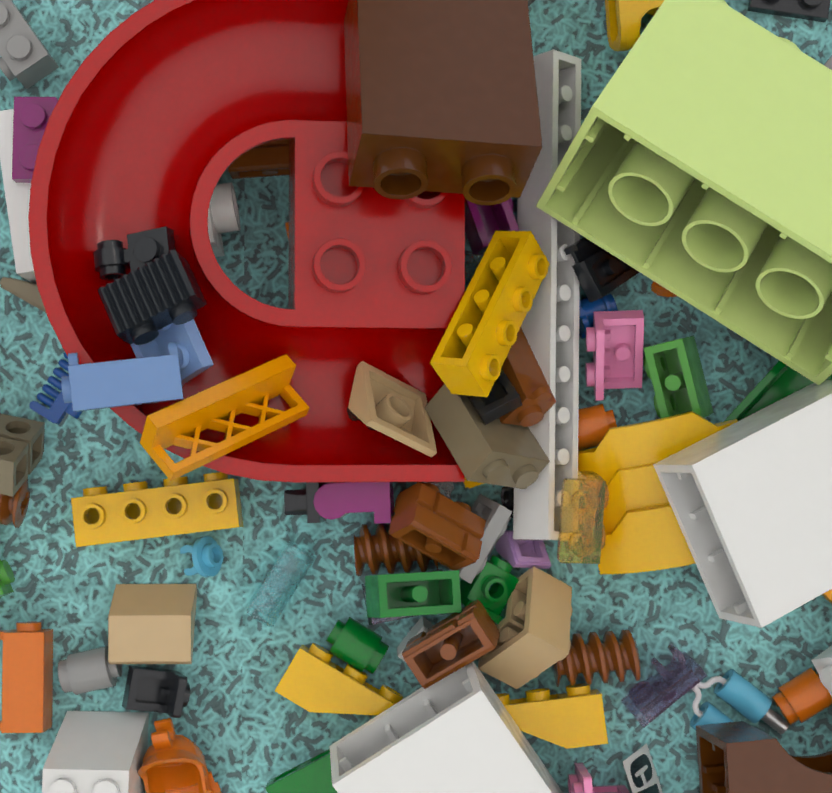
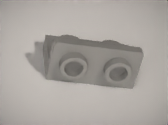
[439,494,512,584]

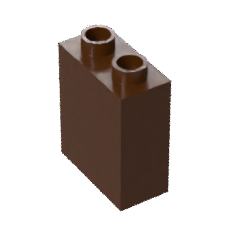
[344,0,543,205]

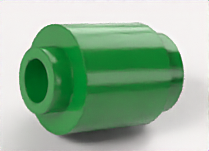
[326,617,389,674]

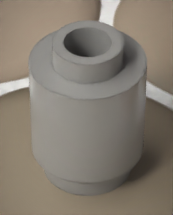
[58,646,122,695]

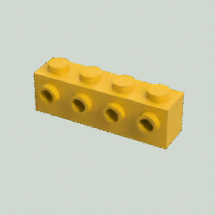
[430,231,550,397]
[71,472,244,547]

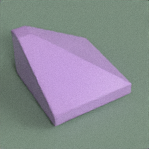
[495,530,551,569]

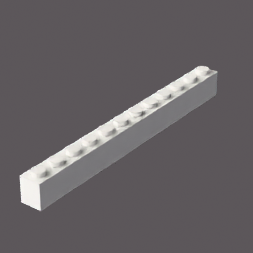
[513,49,581,541]

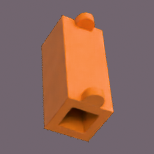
[0,621,53,733]

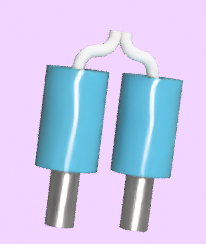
[690,669,789,734]

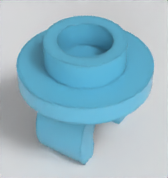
[180,536,223,577]

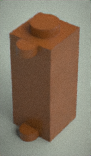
[499,327,556,427]

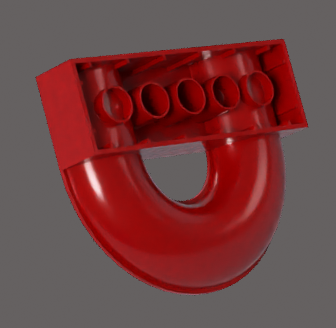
[28,0,465,483]

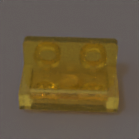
[557,471,609,564]

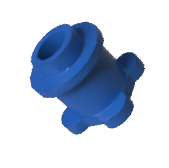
[579,294,618,339]

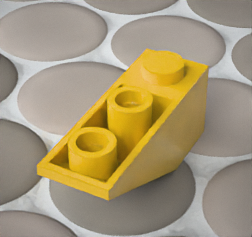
[275,643,403,715]
[496,683,608,749]

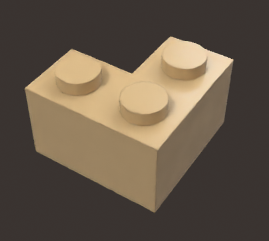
[478,566,573,689]

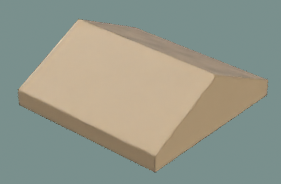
[348,361,437,457]
[108,584,197,664]

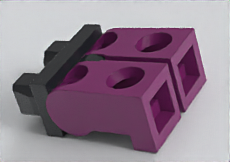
[284,482,394,524]

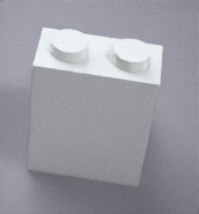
[42,711,149,793]

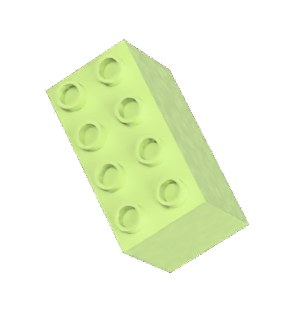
[536,0,832,385]

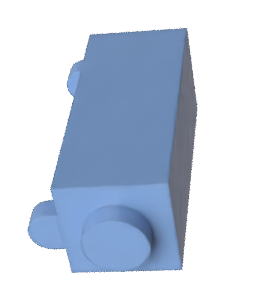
[61,342,184,412]

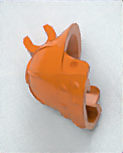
[138,718,221,793]

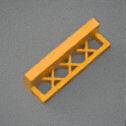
[140,354,310,481]

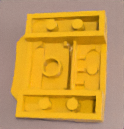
[578,411,738,574]

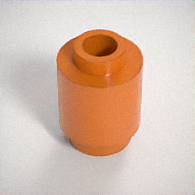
[578,404,617,451]
[772,667,832,725]

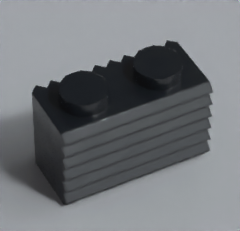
[97,250,207,345]

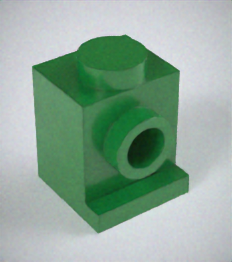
[460,555,519,624]

